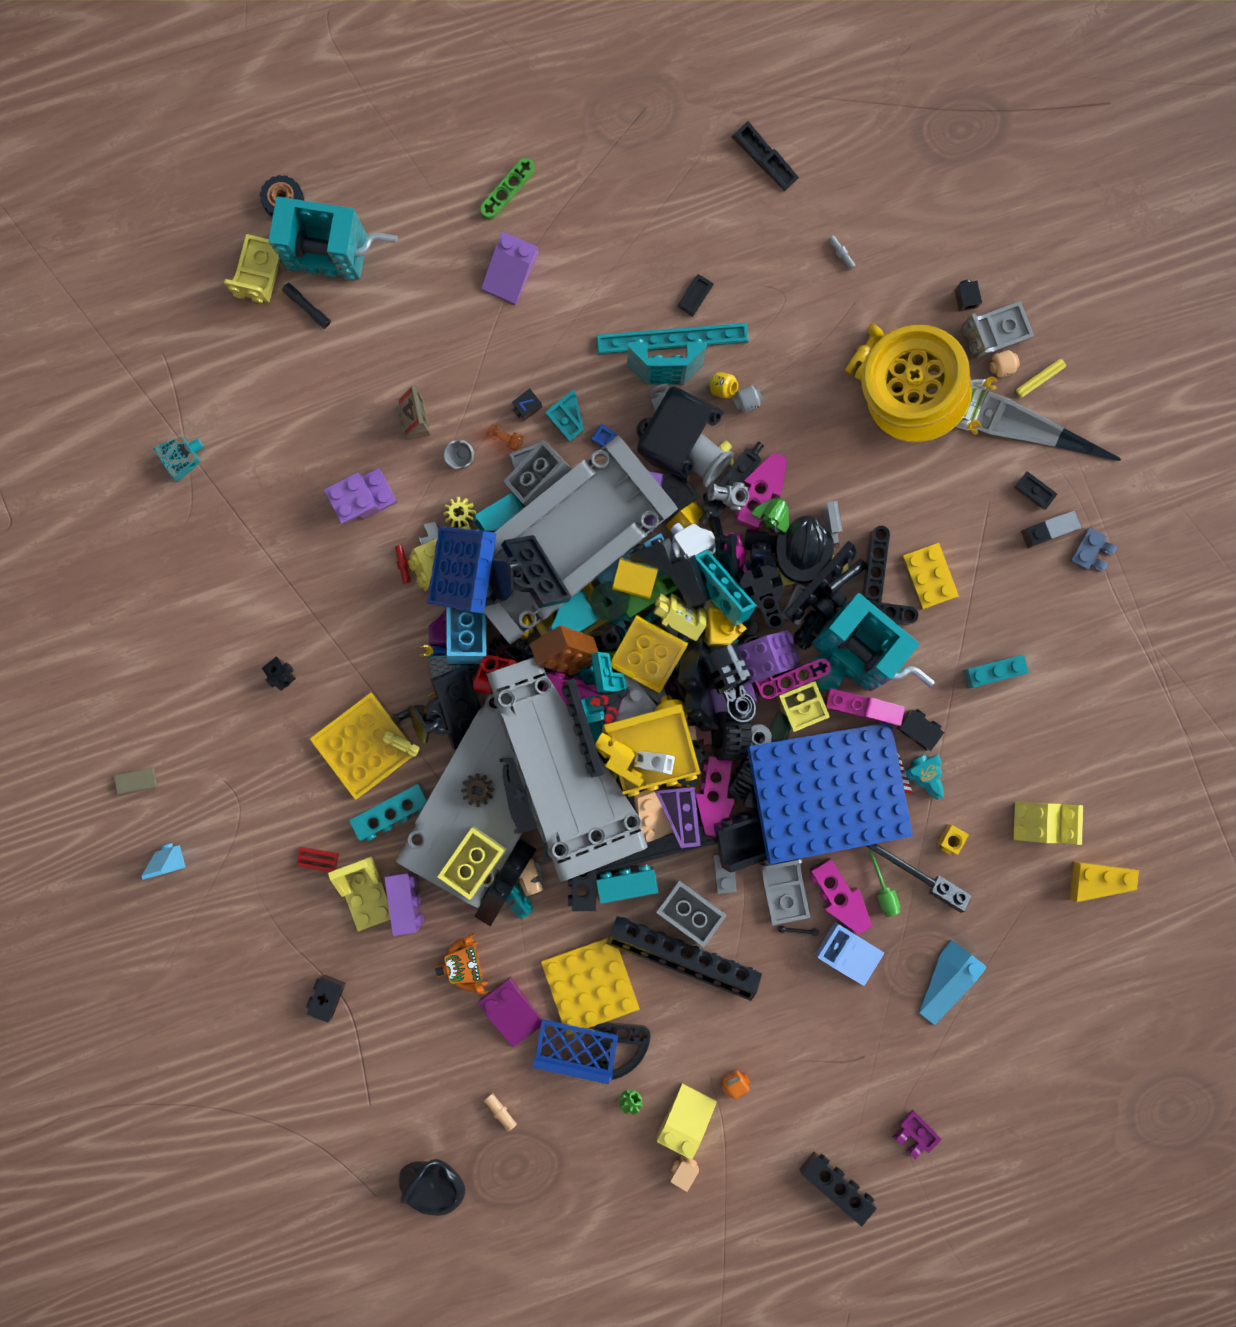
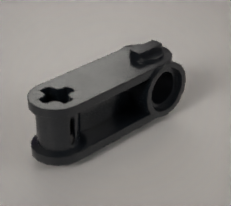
[586,623,626,652]

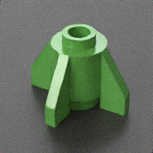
[752,498,789,533]

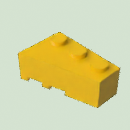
[1070,862,1139,902]

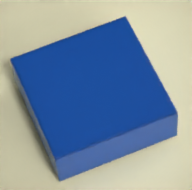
[591,424,617,448]

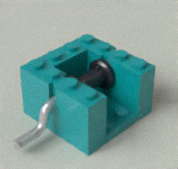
[269,196,398,281]
[811,592,934,692]

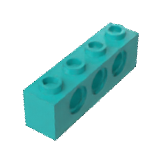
[695,549,757,626]
[349,784,428,842]

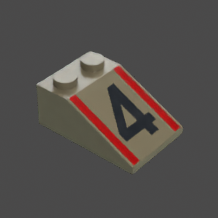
[396,385,431,440]

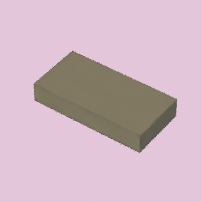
[114,768,157,794]

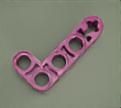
[754,658,831,699]

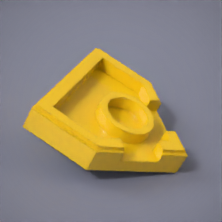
[705,608,746,647]

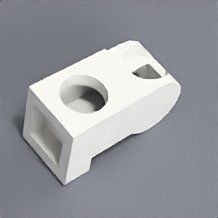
[634,751,675,775]

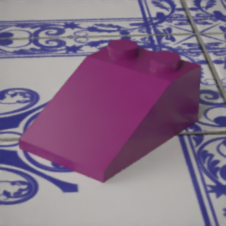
[478,976,542,1047]

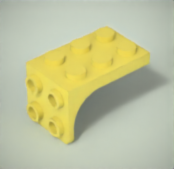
[224,234,280,303]
[408,525,471,591]

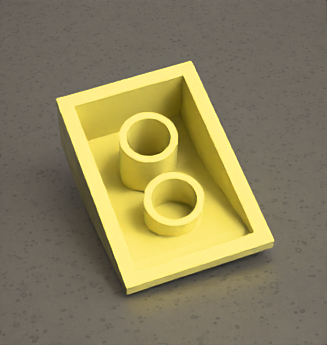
[656,1083,717,1160]

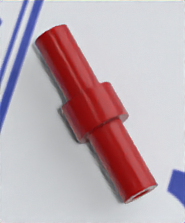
[395,545,411,584]

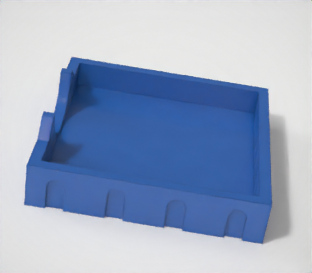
[427,526,497,613]

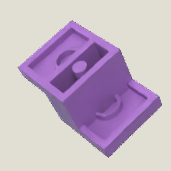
[324,468,398,525]

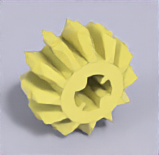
[443,497,476,528]

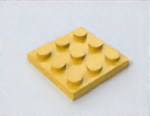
[611,615,688,693]

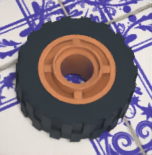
[260,175,305,217]

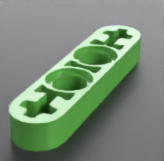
[481,158,535,220]

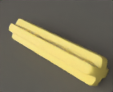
[1016,359,1066,398]

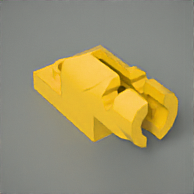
[595,733,645,787]

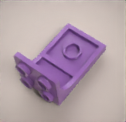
[738,630,801,684]

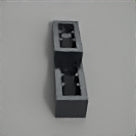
[732,121,799,191]

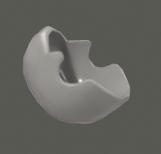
[443,440,474,469]

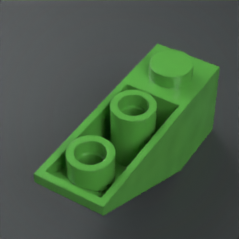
[619,574,680,618]

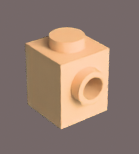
[670,1156,699,1192]

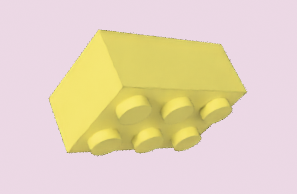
[438,827,507,900]

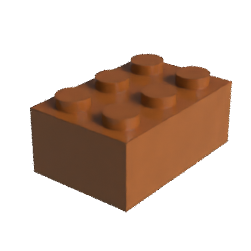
[530,625,599,675]

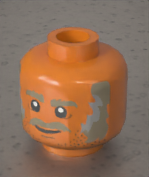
[721,1070,751,1100]

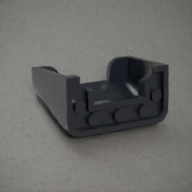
[637,387,724,479]

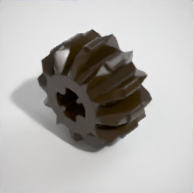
[461,773,495,807]

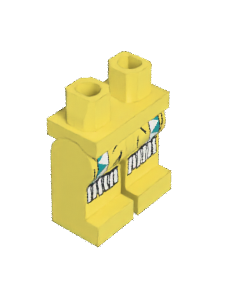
[654,594,706,641]

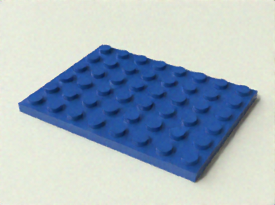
[747,723,913,864]

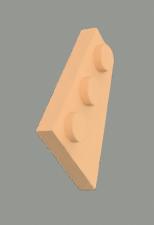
[634,790,674,843]

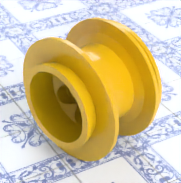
[861,325,972,442]

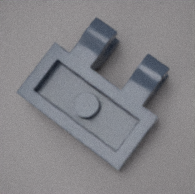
[1070,527,1117,572]

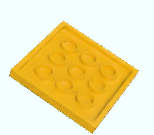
[310,692,413,800]
[541,937,640,1036]

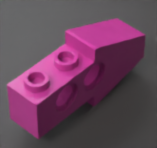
[735,453,788,531]
[824,688,905,726]
[695,757,734,838]
[809,858,872,934]

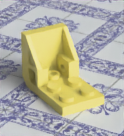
[328,856,390,932]

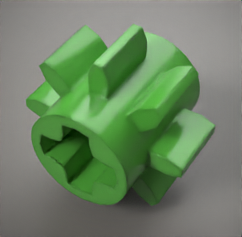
[618,1089,643,1115]

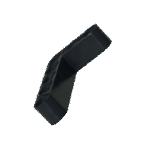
[862,525,919,625]

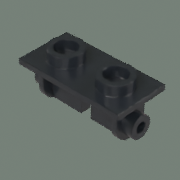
[793,610,826,651]

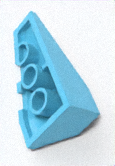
[142,843,186,880]
[919,940,987,1025]

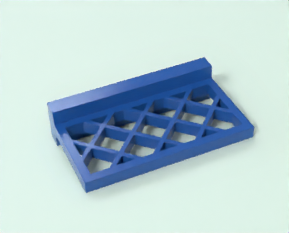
[532,1019,619,1084]

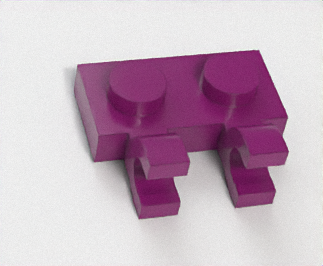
[892,1110,942,1160]

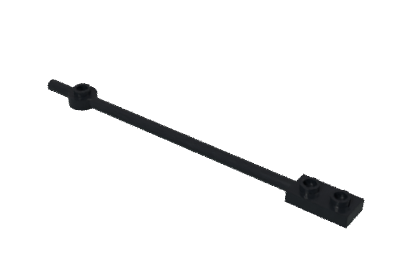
[866,844,972,913]

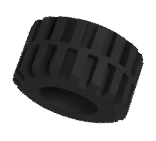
[711,712,752,761]

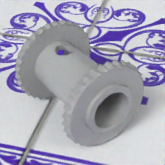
[750,724,772,746]

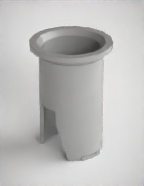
[689,433,734,487]

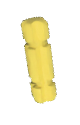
[383,731,420,757]

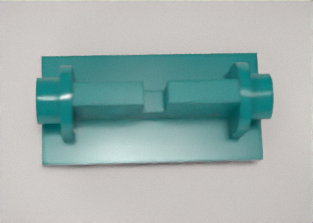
[506,883,534,920]

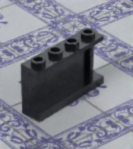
[714,807,767,873]

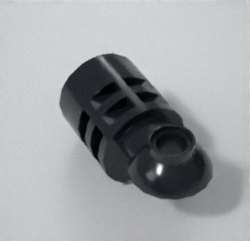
[702,643,756,722]

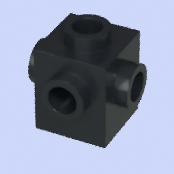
[262,656,296,691]

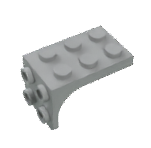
[962,301,1034,359]
[760,858,810,925]

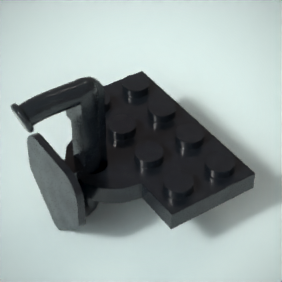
[485,535,572,608]
[391,664,481,750]

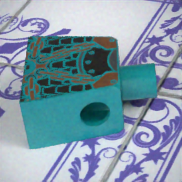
[153,436,205,482]

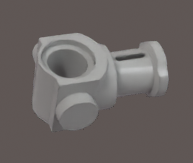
[707,482,749,511]

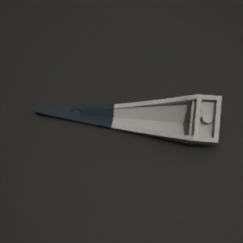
[975,391,1121,461]

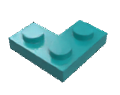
[591,652,626,693]

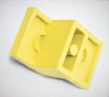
[776,669,830,732]
[1014,801,1083,845]

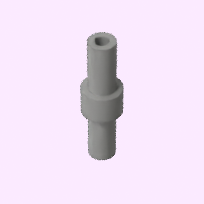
[828,235,856,270]

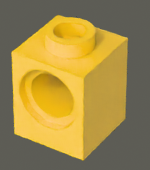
[937,824,969,856]

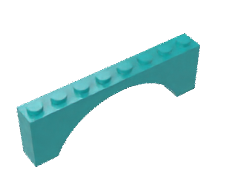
[473,492,599,632]

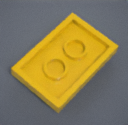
[902,543,959,610]

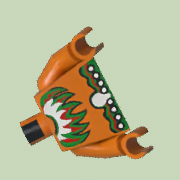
[435,933,488,995]

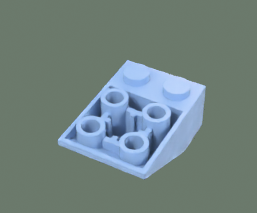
[815,922,884,986]

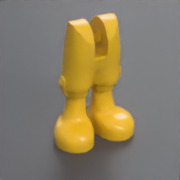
[845,323,888,381]

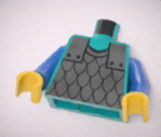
[420,645,475,697]

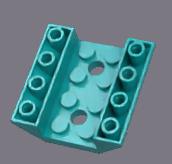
[627,339,707,385]

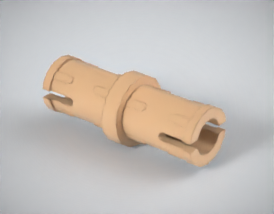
[484,1093,517,1132]

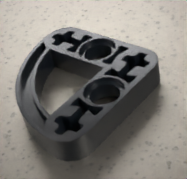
[592,1022,651,1080]

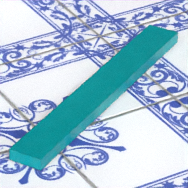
[596,323,749,355]

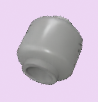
[733,385,763,413]

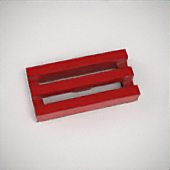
[296,847,339,872]

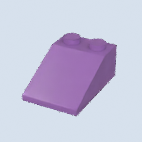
[481,232,539,305]

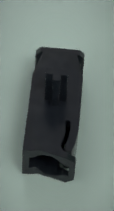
[499,758,538,834]

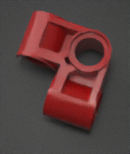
[473,655,519,695]

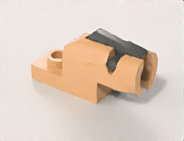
[512,850,544,896]

